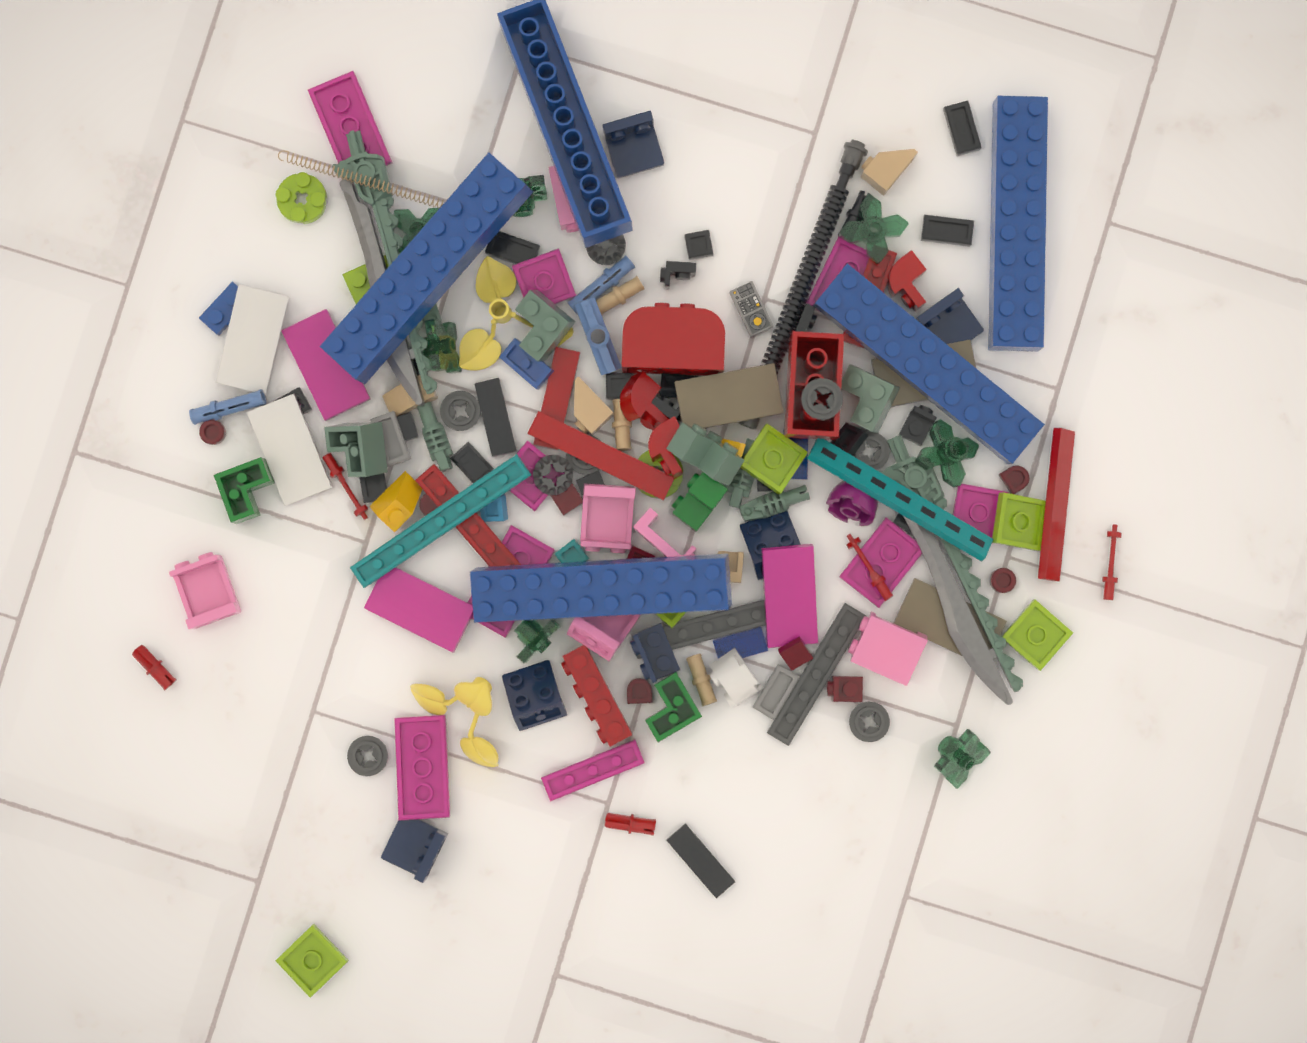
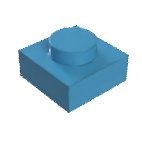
[480,494,508,522]

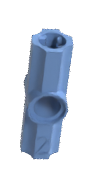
[574,297,622,375]

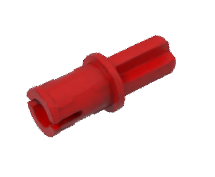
[132,645,177,691]
[604,813,656,836]

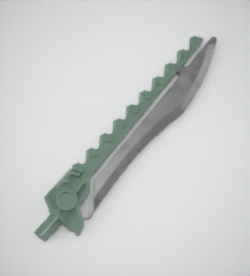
[332,130,437,407]
[879,435,1023,705]

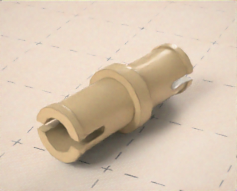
[596,276,645,315]
[612,399,632,451]
[686,653,717,707]

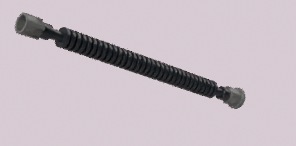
[737,140,868,430]

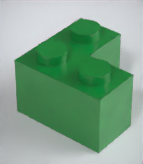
[214,457,275,524]
[671,472,728,532]
[645,672,702,742]

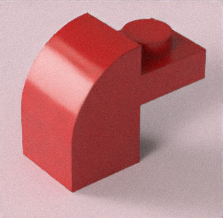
[887,250,927,312]
[620,371,669,431]
[648,416,683,479]

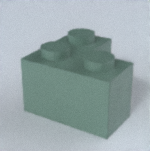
[515,290,576,362]
[841,364,900,433]
[324,422,388,477]
[666,422,745,486]

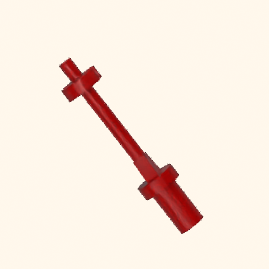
[322,453,368,520]
[1102,524,1122,600]
[846,534,894,601]

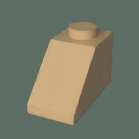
[861,149,918,196]
[382,375,439,417]
[574,376,614,435]

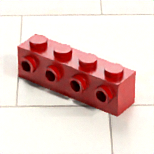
[561,645,633,747]

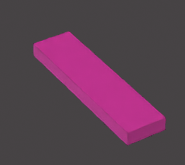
[541,739,645,801]

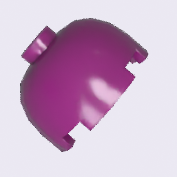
[826,481,878,526]

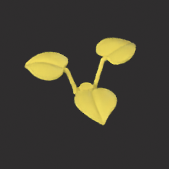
[459,256,574,371]
[410,677,499,767]

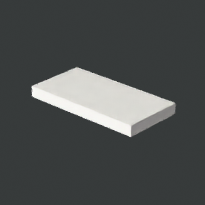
[215,284,289,394]
[246,394,333,506]

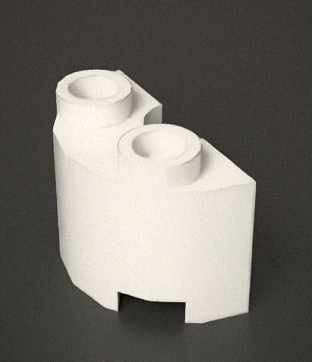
[709,648,763,707]

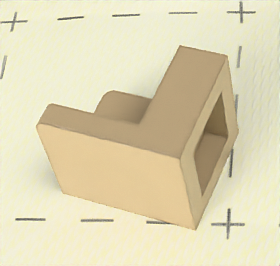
[718,551,744,583]

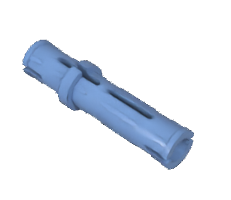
[567,255,635,315]
[189,389,266,425]

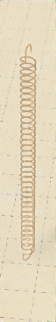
[278,150,444,209]

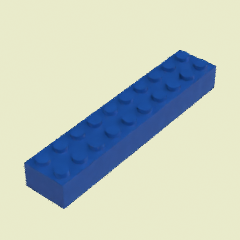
[497,0,633,248]
[988,95,1048,352]
[320,152,533,384]
[813,263,1045,464]
[470,554,732,623]

